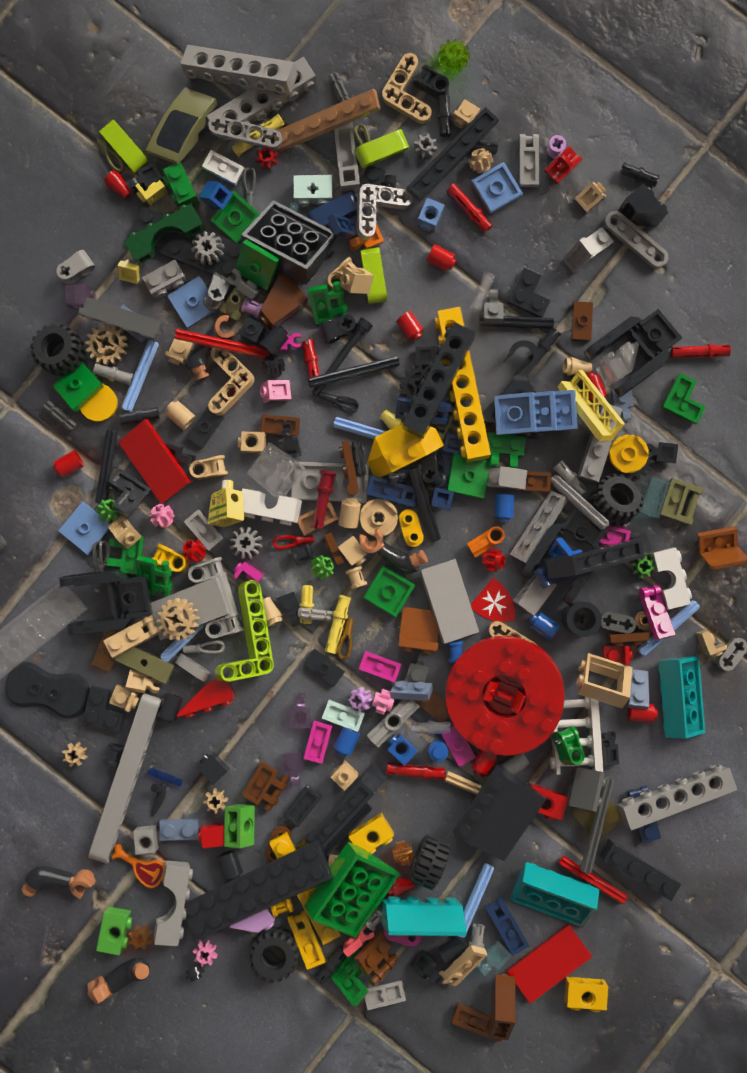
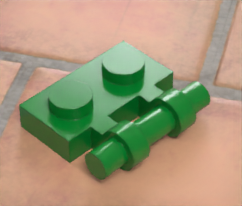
[308,281,347,324]
[136,556,172,597]

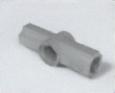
[367,700,420,747]

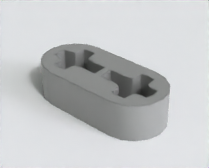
[716,638,747,671]
[175,654,211,682]

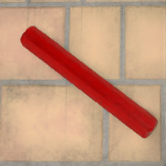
[558,856,628,904]

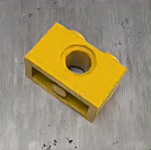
[349,812,394,854]
[564,977,608,1012]

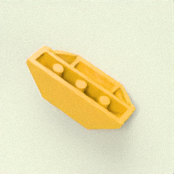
[367,423,444,478]

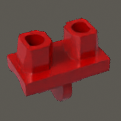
[544,146,583,185]

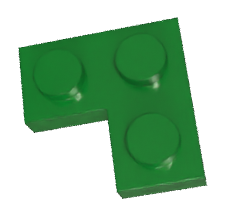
[661,373,706,425]
[331,948,369,1007]

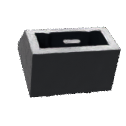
[618,183,669,227]

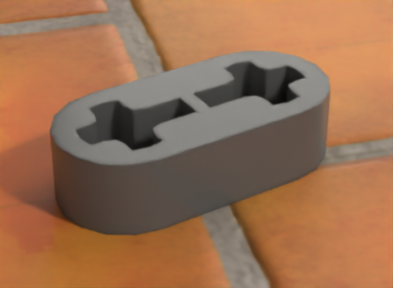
[601,612,636,633]

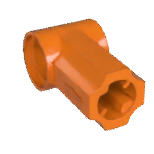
[467,527,505,558]

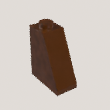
[259,272,308,330]
[489,974,515,1040]

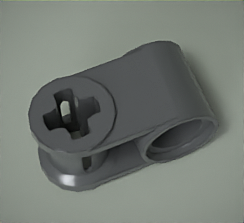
[203,272,231,311]

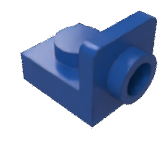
[549,537,582,557]

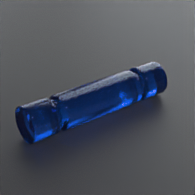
[148,767,183,787]

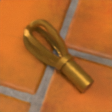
[337,618,354,659]

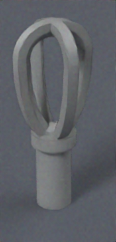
[183,640,225,654]

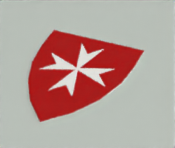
[471,577,515,622]

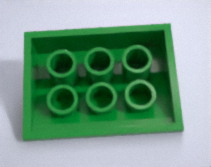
[304,842,400,938]

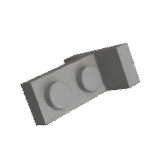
[562,227,614,274]

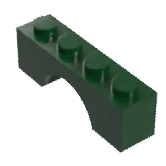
[124,204,205,265]

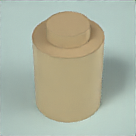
[166,401,196,431]
[339,498,361,528]

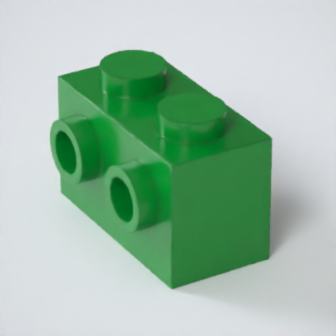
[163,162,199,207]

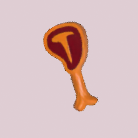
[111,844,165,888]

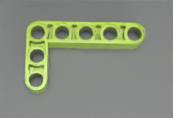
[214,580,274,681]

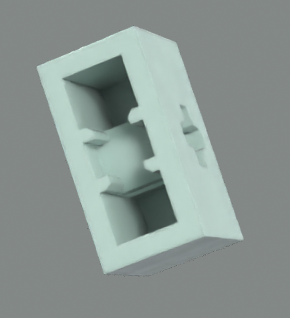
[294,175,333,207]

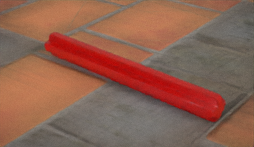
[174,329,268,359]

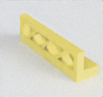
[558,370,625,441]

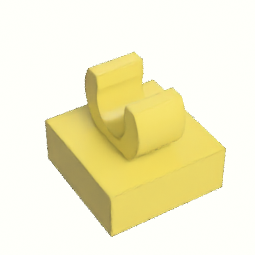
[118,259,140,284]

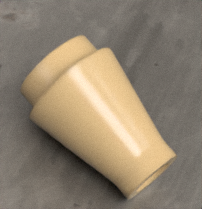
[562,357,592,376]
[263,597,282,627]

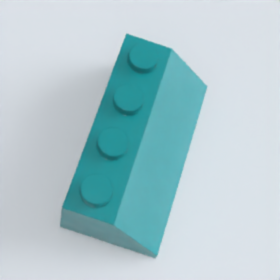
[658,656,706,739]
[510,862,599,928]
[381,896,467,936]

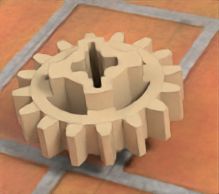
[85,324,129,366]
[157,598,200,641]

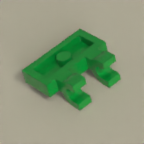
[487,432,526,468]
[107,536,144,574]

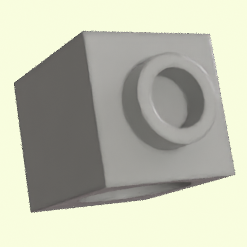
[133,825,159,857]

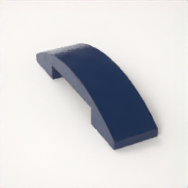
[431,433,463,511]

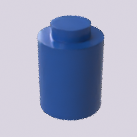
[494,494,515,522]
[529,612,560,641]
[333,727,360,757]
[428,739,448,762]

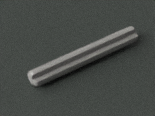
[551,475,609,530]

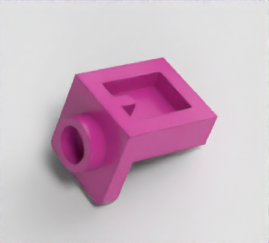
[233,562,265,582]

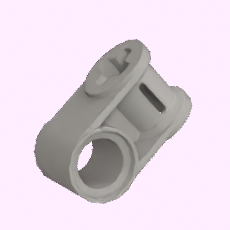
[56,250,95,285]

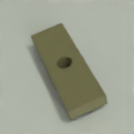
[114,647,175,684]

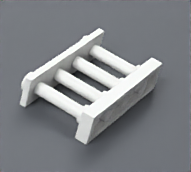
[550,697,603,775]

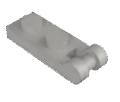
[519,134,539,187]

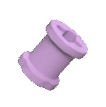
[546,135,566,159]
[241,297,264,320]

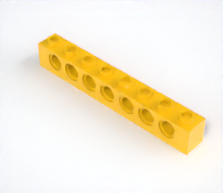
[434,307,491,463]

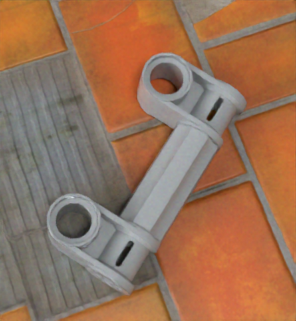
[188,557,244,638]

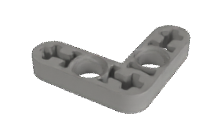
[356,184,413,240]

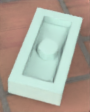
[322,700,365,732]

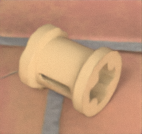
[345,566,367,589]

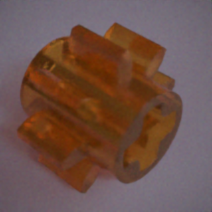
[392,840,414,866]
[128,924,153,950]

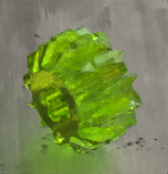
[438,38,470,73]

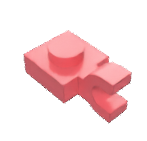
[343,925,375,957]

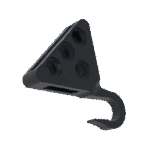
[482,340,539,424]

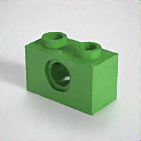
[224,804,255,848]
[96,907,133,955]

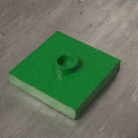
[210,190,260,244]
[235,240,279,290]
[52,361,104,412]
[446,453,490,499]
[363,566,415,618]

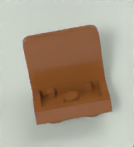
[697,526,747,570]
[398,607,439,654]

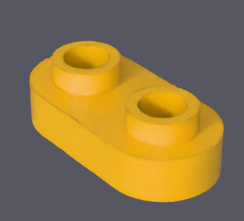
[399,509,423,547]

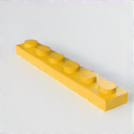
[269,832,341,945]

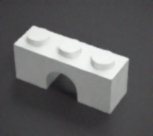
[242,488,302,526]
[649,548,692,610]

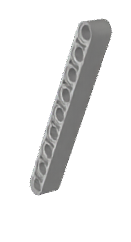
[88,693,162,864]

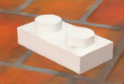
[202,150,245,186]

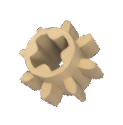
[468,148,494,173]
[62,742,88,767]
[203,788,228,814]

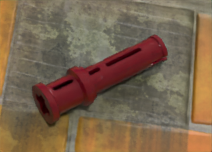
[311,470,336,530]

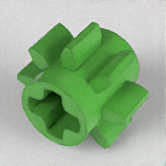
[95,499,120,523]
[310,555,334,580]
[630,556,656,578]

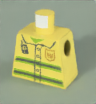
[207,480,244,528]

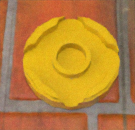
[80,384,118,422]
[609,435,649,473]

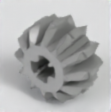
[191,231,225,265]
[230,527,263,559]

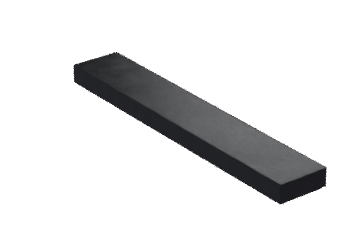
[406,107,499,202]

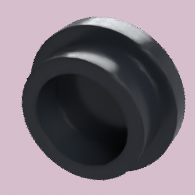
[185,965,205,982]

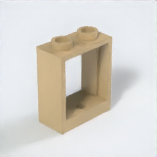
[576,653,632,709]

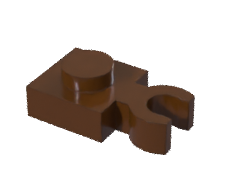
[323,532,345,565]

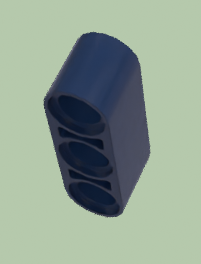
[306,191,363,228]

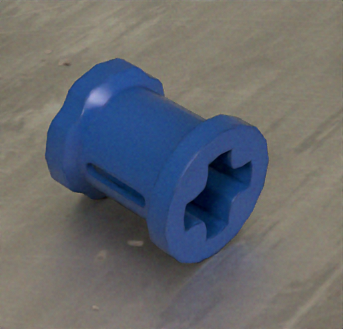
[446,641,463,662]

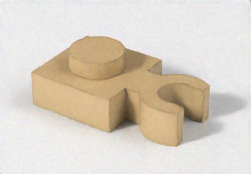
[125,670,161,694]

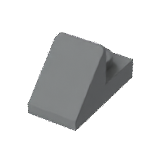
[487,467,527,490]

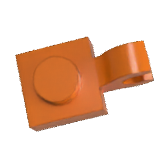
[349,224,384,251]

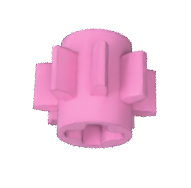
[149,504,174,528]
[372,689,394,715]
[193,940,218,967]

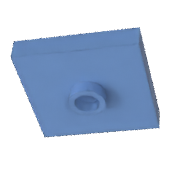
[471,162,523,215]
[167,276,219,329]
[58,501,111,555]

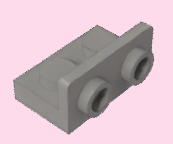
[142,260,187,299]

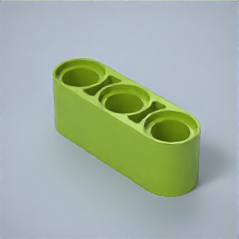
[99,120,149,174]
[354,129,409,168]
[360,247,387,304]

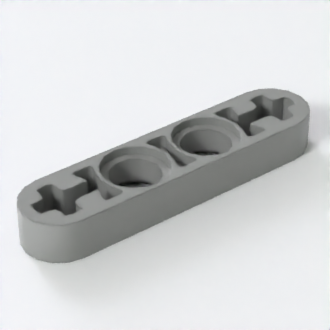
[208,116,282,150]

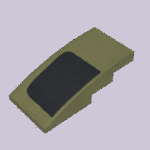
[146,88,217,165]

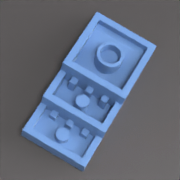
[494,390,578,435]

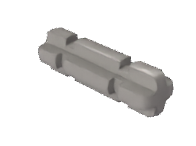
[297,608,333,621]

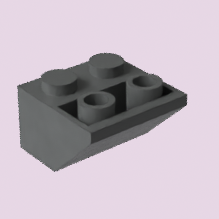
[566,767,606,812]

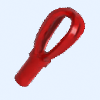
[273,535,314,550]

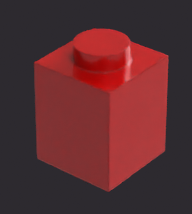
[198,822,225,848]

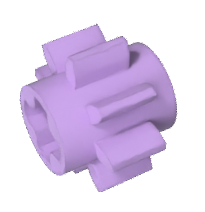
[348,687,374,712]

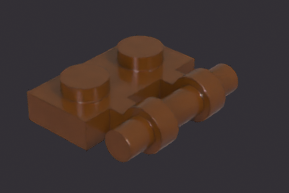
[242,761,290,811]
[354,933,399,987]

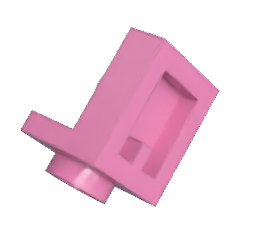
[260,380,291,403]

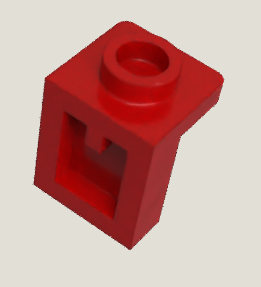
[602,645,632,665]

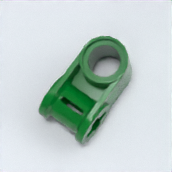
[552,726,585,765]

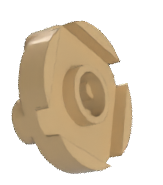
[360,499,398,536]

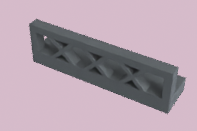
[78,297,162,341]

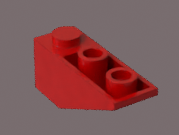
[177,676,236,719]

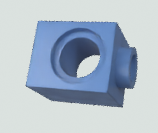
[417,198,444,232]

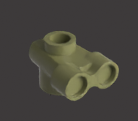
[219,286,247,321]

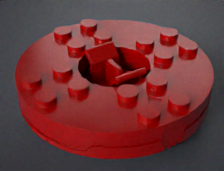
[446,635,565,755]

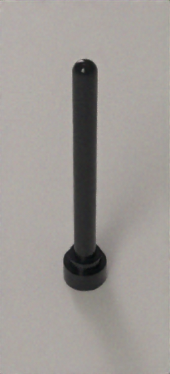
[312,317,373,396]

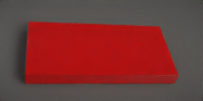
[118,419,191,504]
[506,923,593,1004]

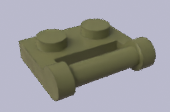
[659,478,704,525]

